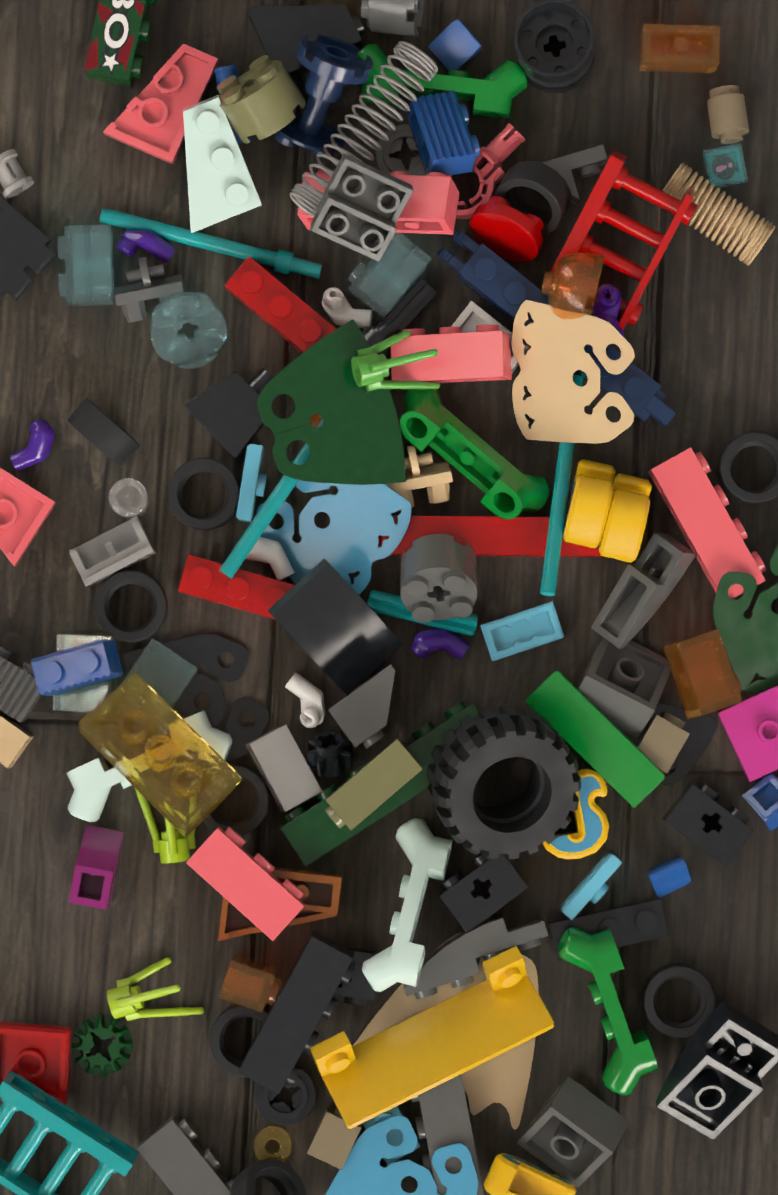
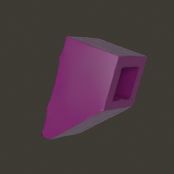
[68,825,124,910]

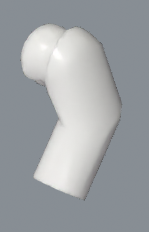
[322,287,372,328]
[246,537,295,580]
[285,672,325,728]

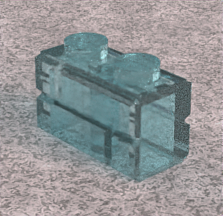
[58,224,115,306]
[347,233,432,320]

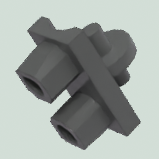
[114,257,184,323]

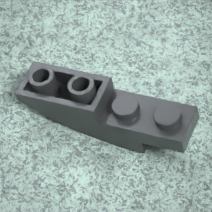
[404,915,549,999]

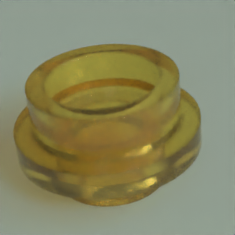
[254,1126,292,1162]

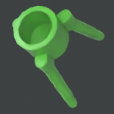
[351,330,440,391]

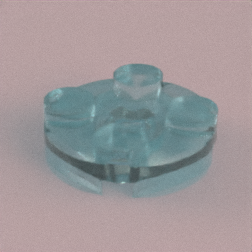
[150,292,227,369]

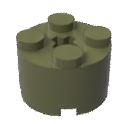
[217,55,306,144]

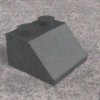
[577,637,674,739]
[328,665,395,749]
[517,1076,630,1188]

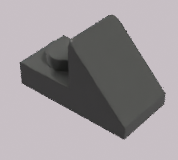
[542,145,607,204]

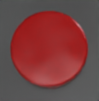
[469,196,544,263]

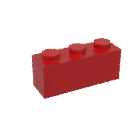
[225,256,336,353]
[178,554,295,620]

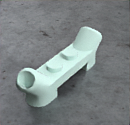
[66,710,233,822]
[362,818,452,992]

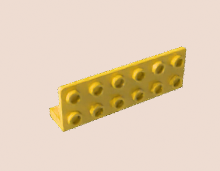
[309,946,554,1129]

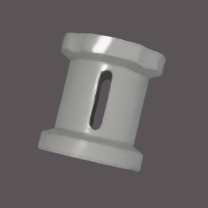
[0,149,34,199]

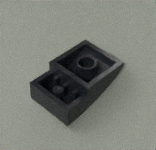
[268,558,403,696]
[656,1001,778,1140]

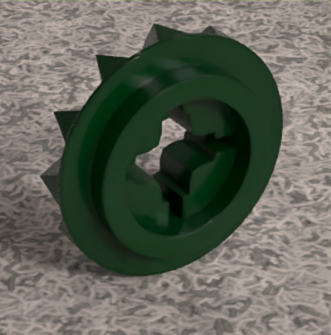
[71,1015,133,1077]

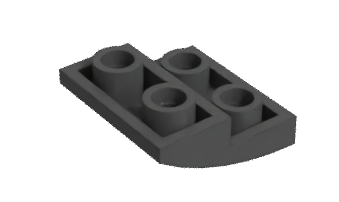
[310,153,414,262]

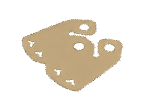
[512,300,635,444]

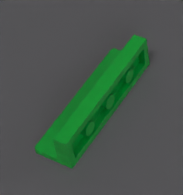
[525,670,665,808]

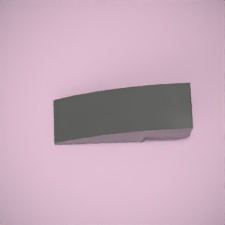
[591,532,696,649]

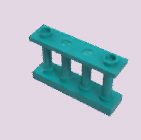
[0,1070,139,1195]

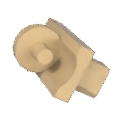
[385,445,453,511]

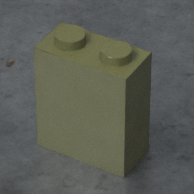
[325,738,422,830]

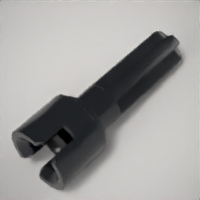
[362,279,436,359]

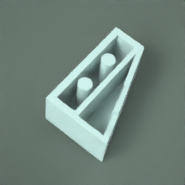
[183,95,262,233]

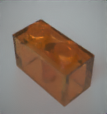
[639,24,720,73]
[663,629,743,719]
[219,954,282,1012]

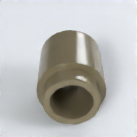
[707,85,749,144]

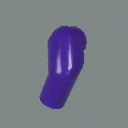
[593,284,624,336]
[9,419,55,472]
[411,628,470,660]

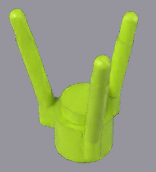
[134,780,200,863]
[107,957,205,1021]

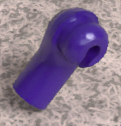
[117,230,175,263]

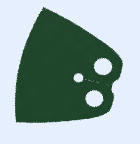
[257,319,406,485]

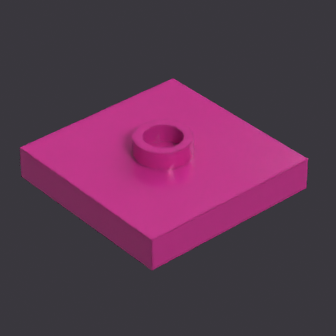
[717,685,778,782]

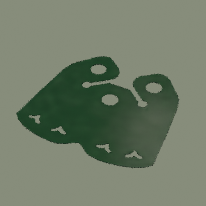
[713,544,778,692]

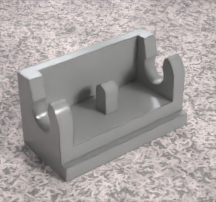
[69,516,156,588]
[245,724,322,812]

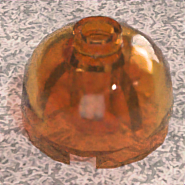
[541,252,604,320]

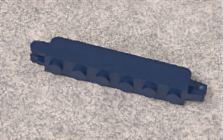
[436,229,676,427]

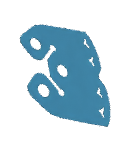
[256,480,412,595]
[326,1115,479,1195]

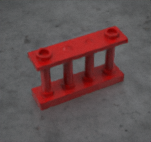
[541,150,698,330]

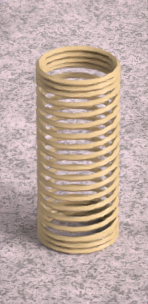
[662,163,776,266]

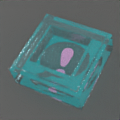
[703,143,748,189]

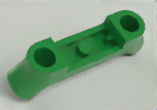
[357,44,528,119]
[399,389,549,519]
[557,927,659,1096]

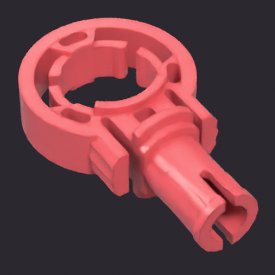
[449,123,525,219]

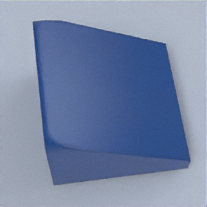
[428,18,482,71]
[742,772,778,831]
[646,856,691,897]

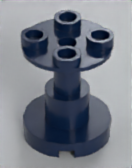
[275,34,373,159]

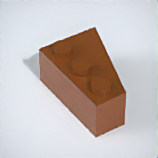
[218,867,342,941]

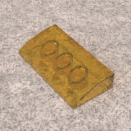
[79,672,242,838]

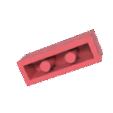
[391,325,512,383]
[186,827,305,941]

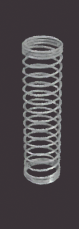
[289,41,438,217]

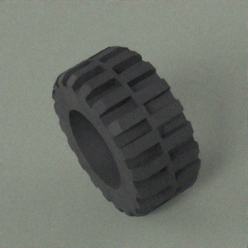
[427,705,581,860]

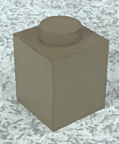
[636,712,690,773]
[307,1107,362,1170]

